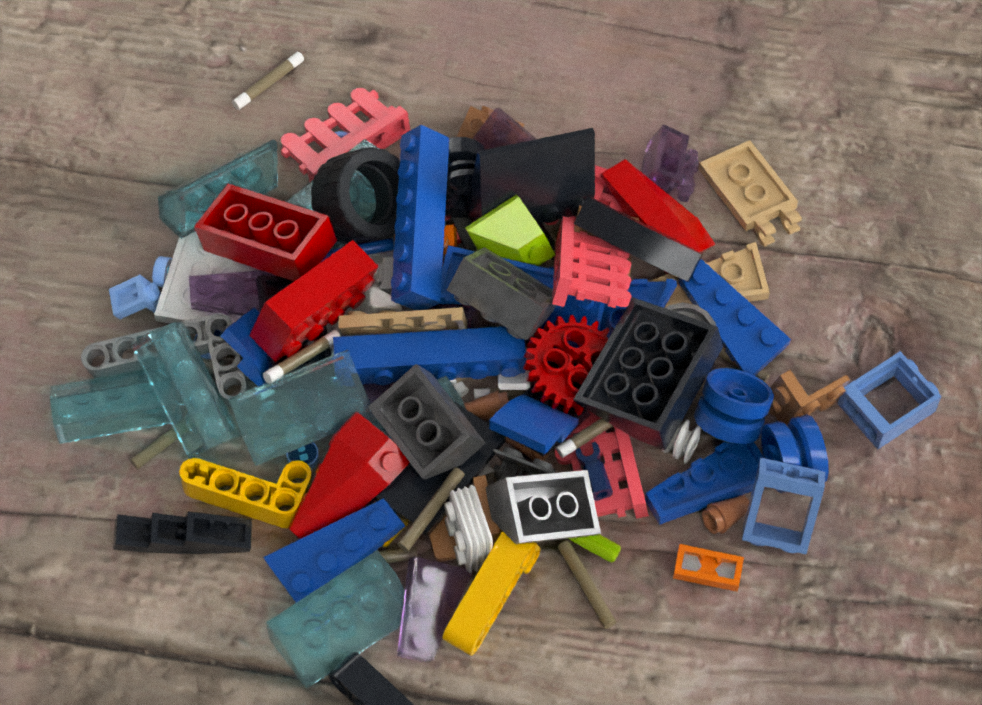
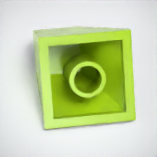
[465,194,555,266]

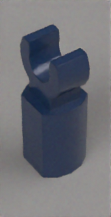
[576,442,613,501]

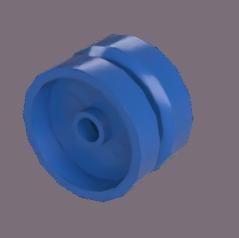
[694,368,774,444]
[761,414,829,494]

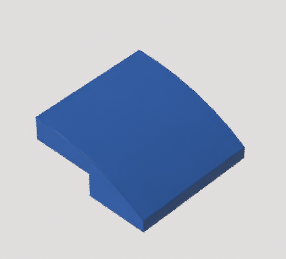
[220,307,269,388]
[489,394,578,454]

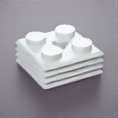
[444,485,493,573]

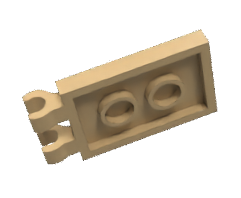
[699,140,802,247]

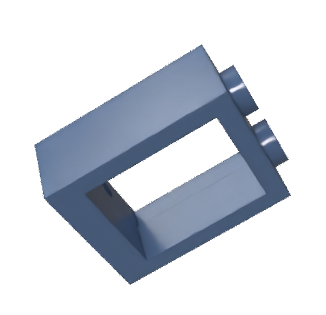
[838,351,941,449]
[742,458,825,554]

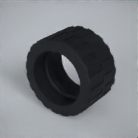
[311,147,400,244]

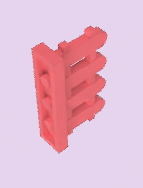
[281,88,410,188]
[552,216,632,308]
[555,413,649,519]

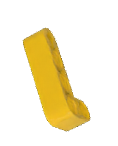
[179,458,313,528]
[442,531,541,656]

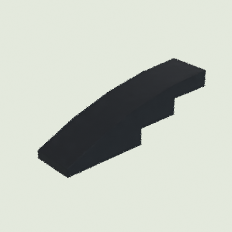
[574,196,703,282]
[113,511,252,554]

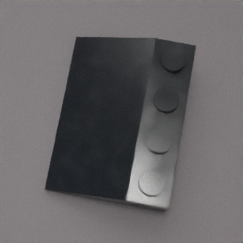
[465,128,595,224]
[574,297,723,450]

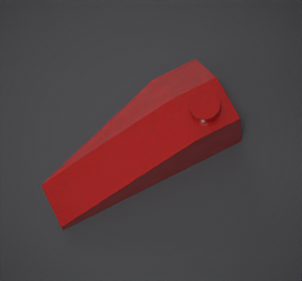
[600,159,715,274]
[288,412,410,539]

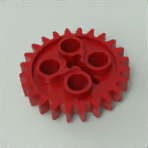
[523,315,610,415]

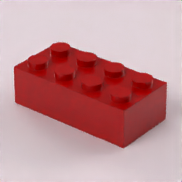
[194,183,337,281]
[249,240,379,362]

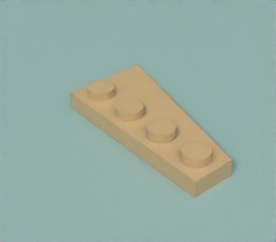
[648,242,770,308]
[339,307,467,335]

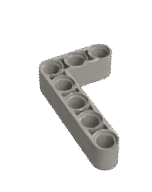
[81,313,250,408]

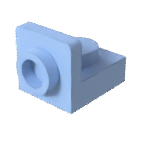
[109,275,161,320]

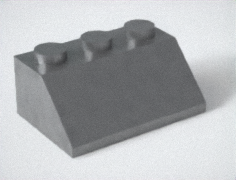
[447,247,557,340]
[369,364,486,480]
[485,470,601,544]

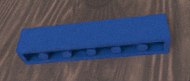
[391,125,449,310]
[333,327,526,387]

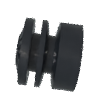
[445,137,485,218]

